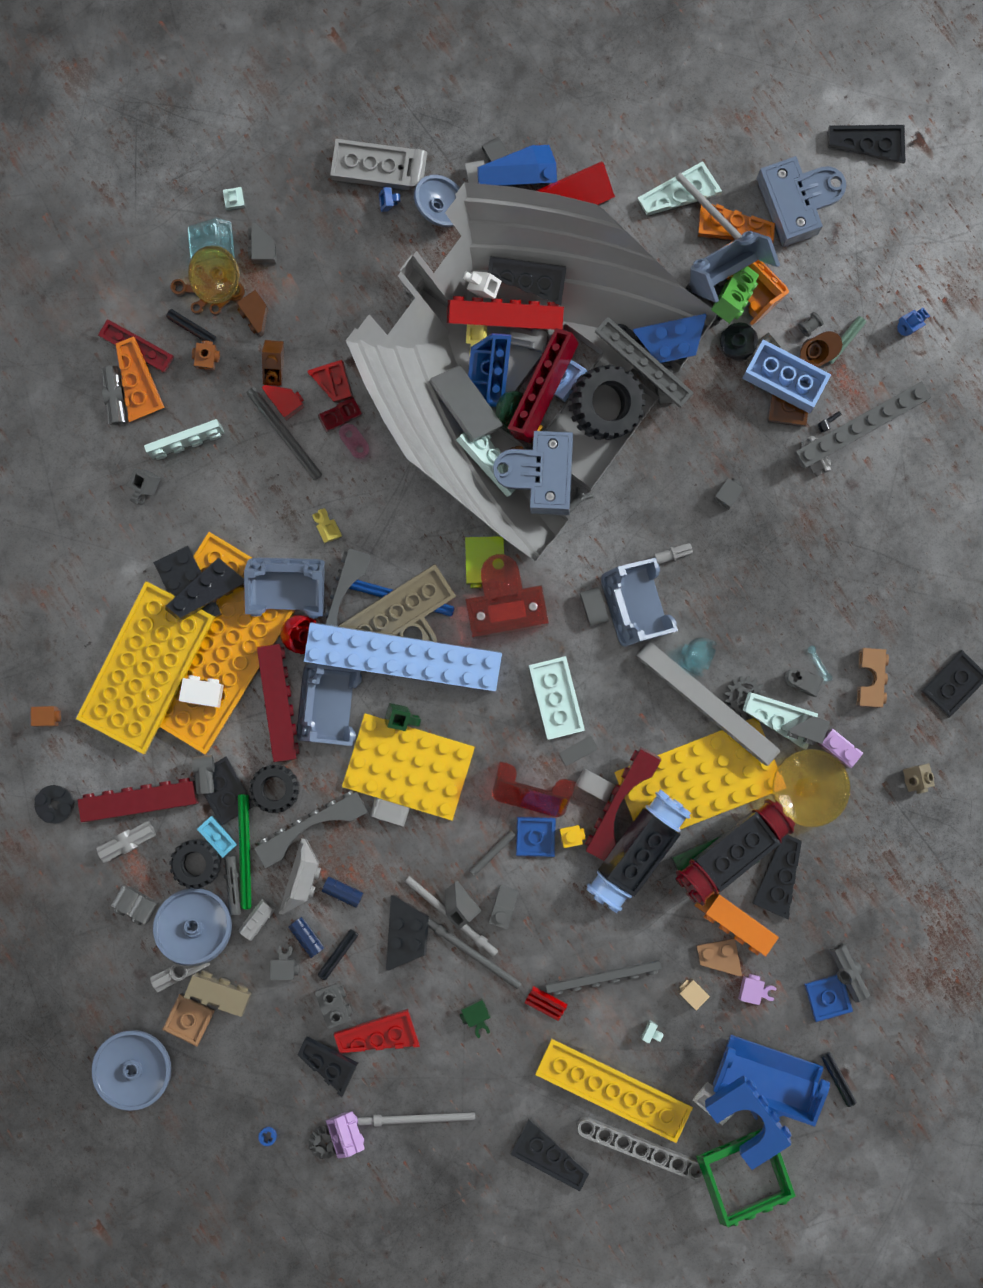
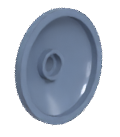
[414,175,460,227]

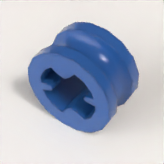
[258,1127,277,1146]

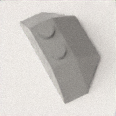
[279,838,321,914]

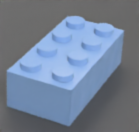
[742,340,831,413]

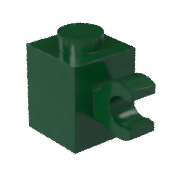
[385,703,421,731]
[459,998,491,1038]

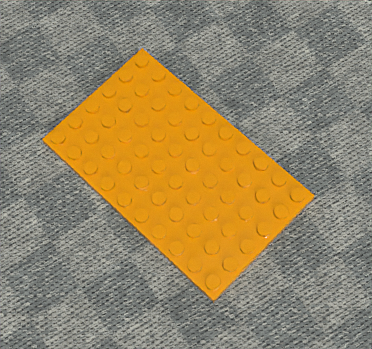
[160,532,295,755]

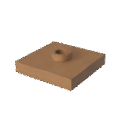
[162,994,215,1046]

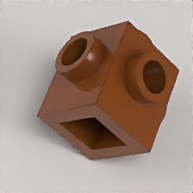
[192,341,220,371]

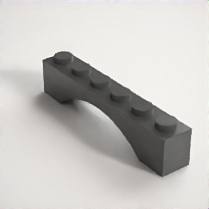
[324,548,371,626]
[254,790,369,869]

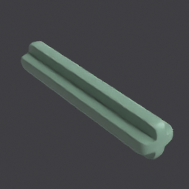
[828,316,866,364]

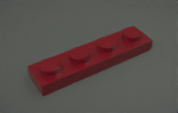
[98,319,174,373]

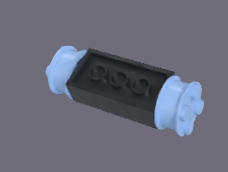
[587,789,691,913]

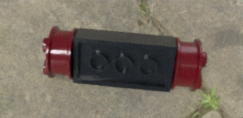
[675,799,796,906]

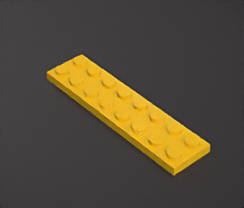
[535,1038,693,1143]

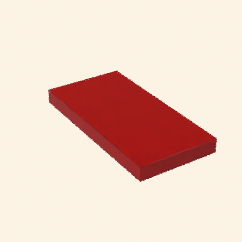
[536,161,615,205]

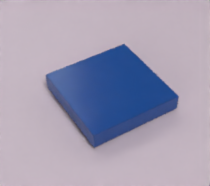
[516,817,556,857]
[804,974,853,1022]

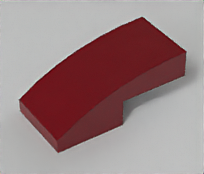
[318,397,362,433]

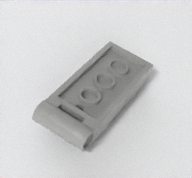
[330,139,427,190]

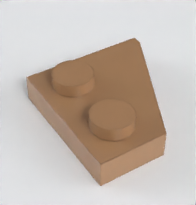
[696,938,742,976]

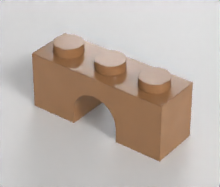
[856,648,889,708]

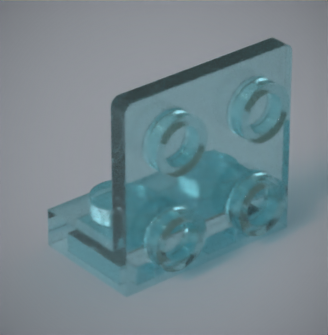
[188,218,235,264]

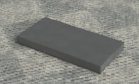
[429,365,503,442]

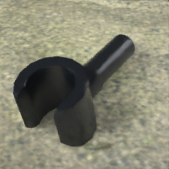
[818,411,842,433]

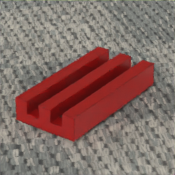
[524,986,568,1021]

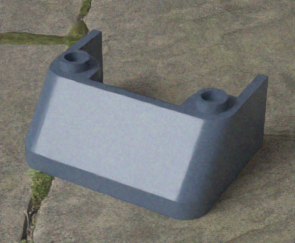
[689,231,780,303]

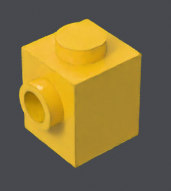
[559,825,585,848]

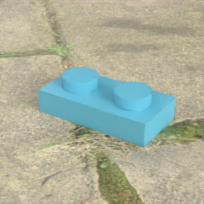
[197,816,238,858]

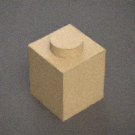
[678,978,710,1011]

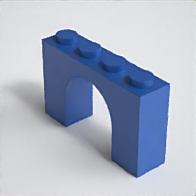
[705,1075,792,1170]

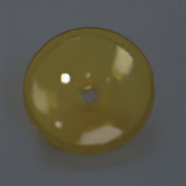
[188,245,240,304]

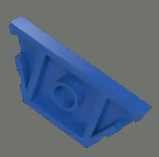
[633,314,707,363]

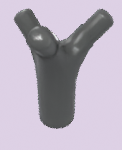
[570,487,594,513]

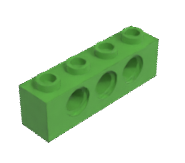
[711,266,759,324]

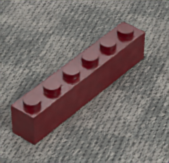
[507,328,579,443]
[257,644,300,762]
[77,778,199,822]

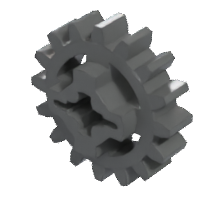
[724,676,766,718]

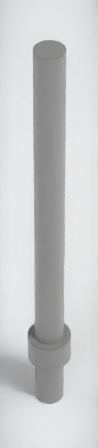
[675,173,742,240]
[405,876,498,957]
[358,1112,475,1127]

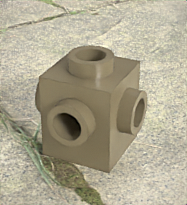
[903,763,935,794]

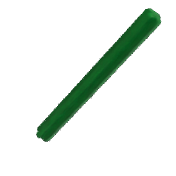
[238,794,252,910]

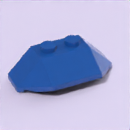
[468,333,511,407]

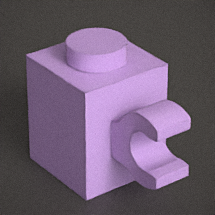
[738,974,777,1005]

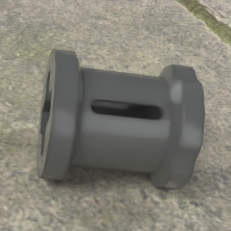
[798,312,824,337]

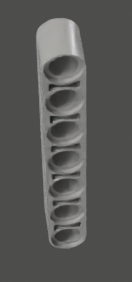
[577,1117,704,1181]

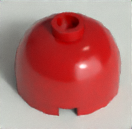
[280,615,316,654]

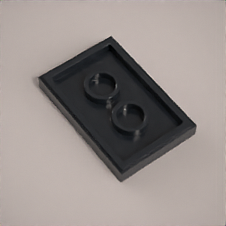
[921,650,983,718]
[193,756,255,826]

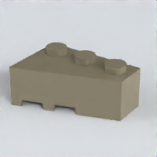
[184,970,252,1017]

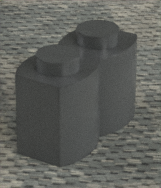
[111,884,158,925]

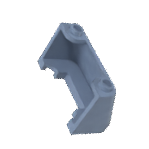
[244,558,325,618]
[601,558,678,647]
[296,664,362,746]

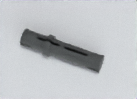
[224,856,242,915]

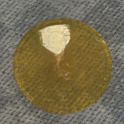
[772,749,850,827]

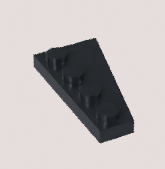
[165,558,244,622]
[752,834,802,920]

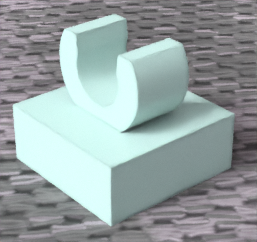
[223,187,245,210]
[641,1020,664,1043]

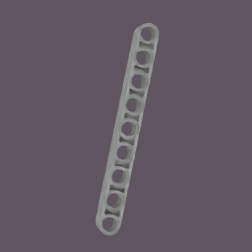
[636,641,780,766]

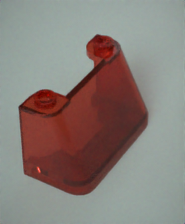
[492,762,576,817]

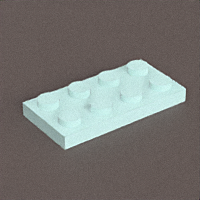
[144,419,224,460]
[529,656,585,740]

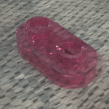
[339,424,369,459]

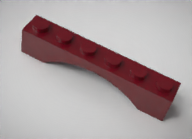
[585,747,661,861]

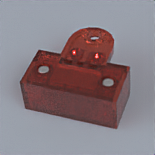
[465,554,549,639]

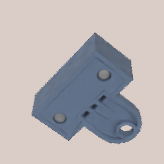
[756,156,846,248]
[493,431,573,515]

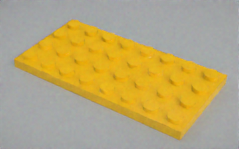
[76,581,215,754]
[614,718,786,829]

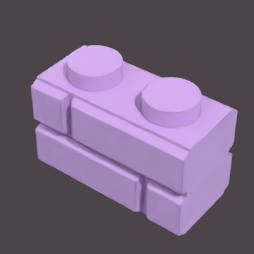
[818,729,863,768]
[326,1111,365,1158]

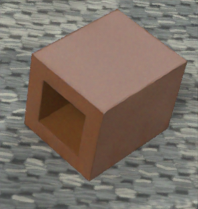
[31,706,61,727]

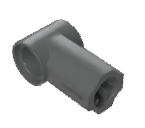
[192,755,214,794]

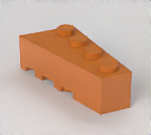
[694,894,779,956]

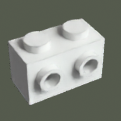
[179,675,224,708]

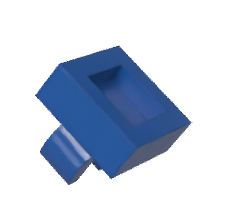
[379,187,401,212]

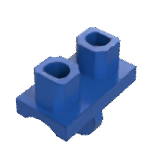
[897,308,930,336]

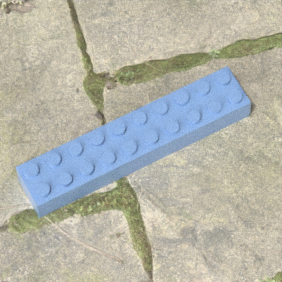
[304,622,502,691]

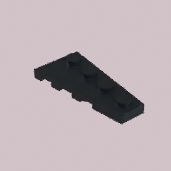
[828,125,906,164]
[488,256,566,305]
[510,1118,589,1191]

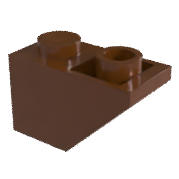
[237,290,268,337]
[262,340,284,386]

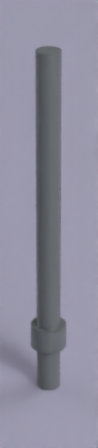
[428,918,521,989]

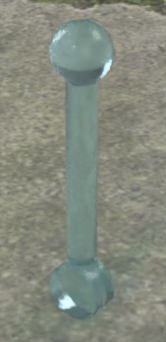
[808,646,833,681]

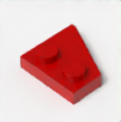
[307,360,353,403]

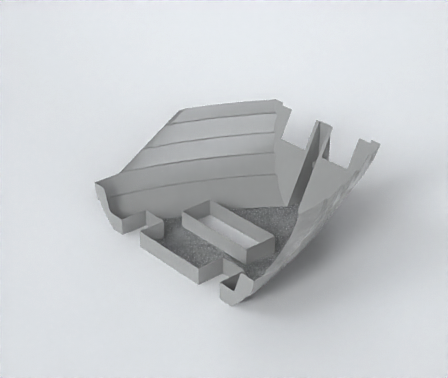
[346,182,717,561]

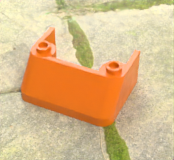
[722,240,789,326]

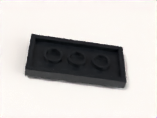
[153,546,222,618]

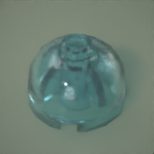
[681,637,717,677]

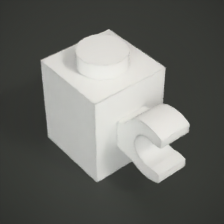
[463,271,502,299]

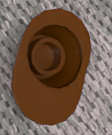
[800,331,843,368]

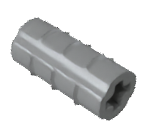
[238,899,275,941]

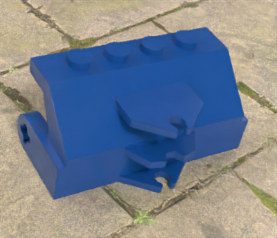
[713,1034,830,1127]

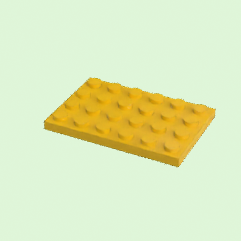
[342,713,475,821]

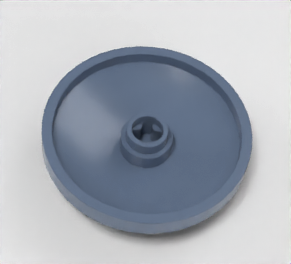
[153,888,232,966]
[92,1030,171,1111]

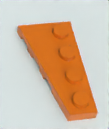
[698,204,775,243]
[116,337,165,422]

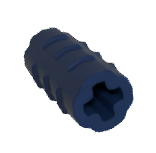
[321,876,364,908]
[288,917,324,958]

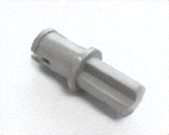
[654,543,693,565]

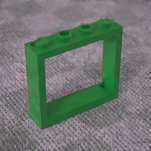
[696,1128,796,1228]

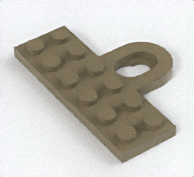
[338,564,456,642]

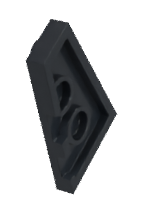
[298,1036,358,1098]

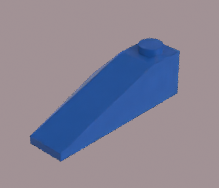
[477,145,557,186]

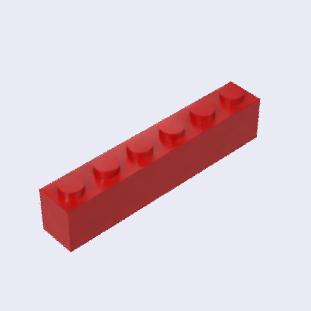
[446,296,564,330]

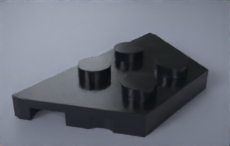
[386,895,429,971]

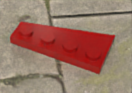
[334,1009,420,1053]

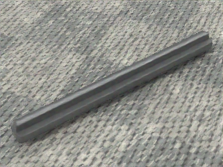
[246,387,322,480]

